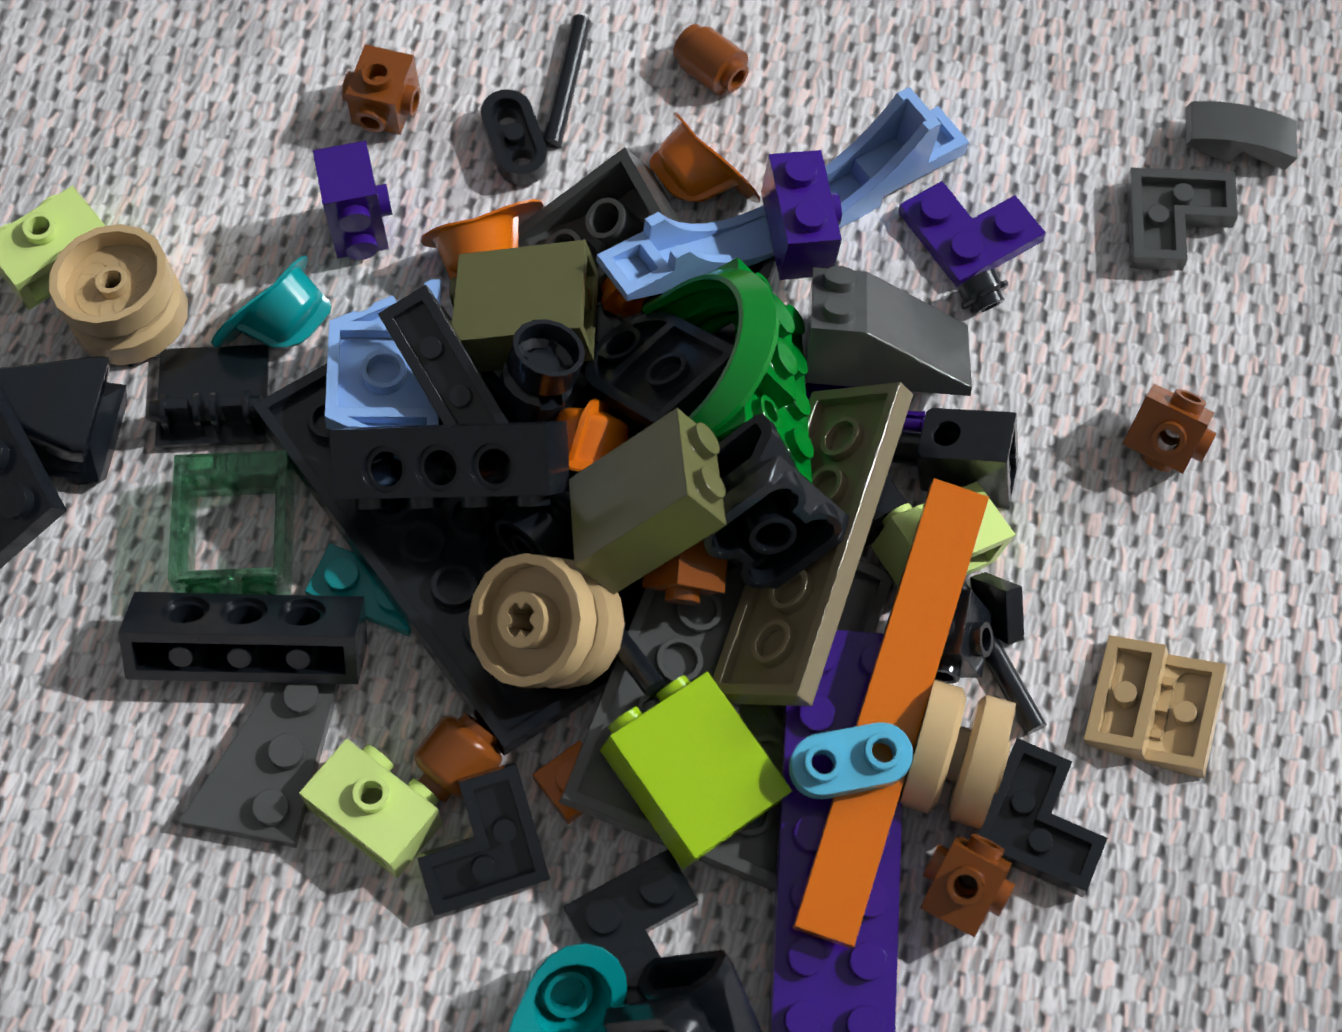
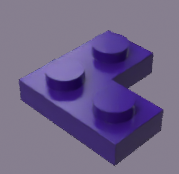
[898,181,1046,288]

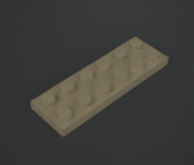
[713,382,913,706]

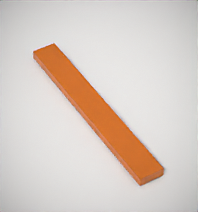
[792,478,989,949]

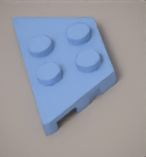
[325,279,441,460]

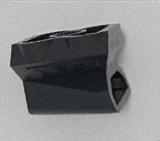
[0,356,127,485]
[702,414,850,589]
[603,950,762,1032]

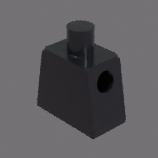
[891,408,1019,510]

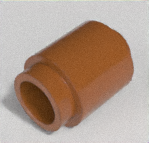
[673,24,749,96]

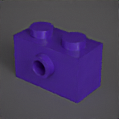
[313,141,393,260]
[761,150,842,280]

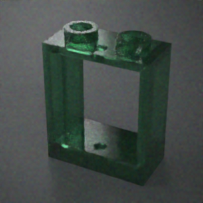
[168,450,295,595]

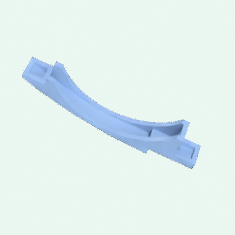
[596,87,969,301]

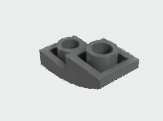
[1186,101,1298,170]

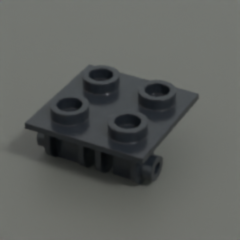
[149,345,269,448]

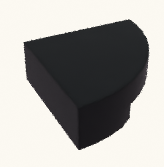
[970,572,1024,645]

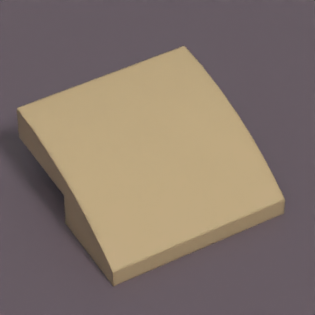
[1084,635,1227,779]

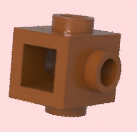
[342,44,421,135]
[1122,384,1217,474]
[920,834,1016,938]

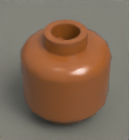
[414,712,502,803]

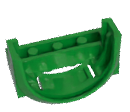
[642,257,814,483]

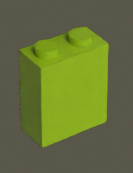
[600,671,792,870]

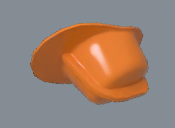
[649,112,760,203]
[420,199,544,280]
[555,399,629,472]

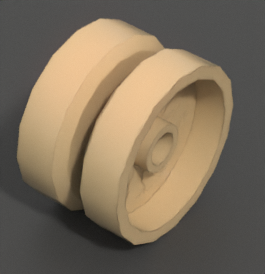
[49,224,188,365]
[468,553,625,689]
[900,680,1016,829]

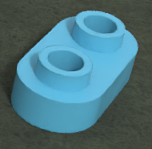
[789,722,913,799]

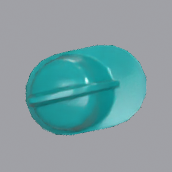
[211,255,332,349]
[508,943,627,1032]

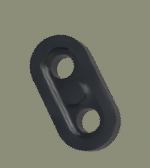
[481,89,548,185]

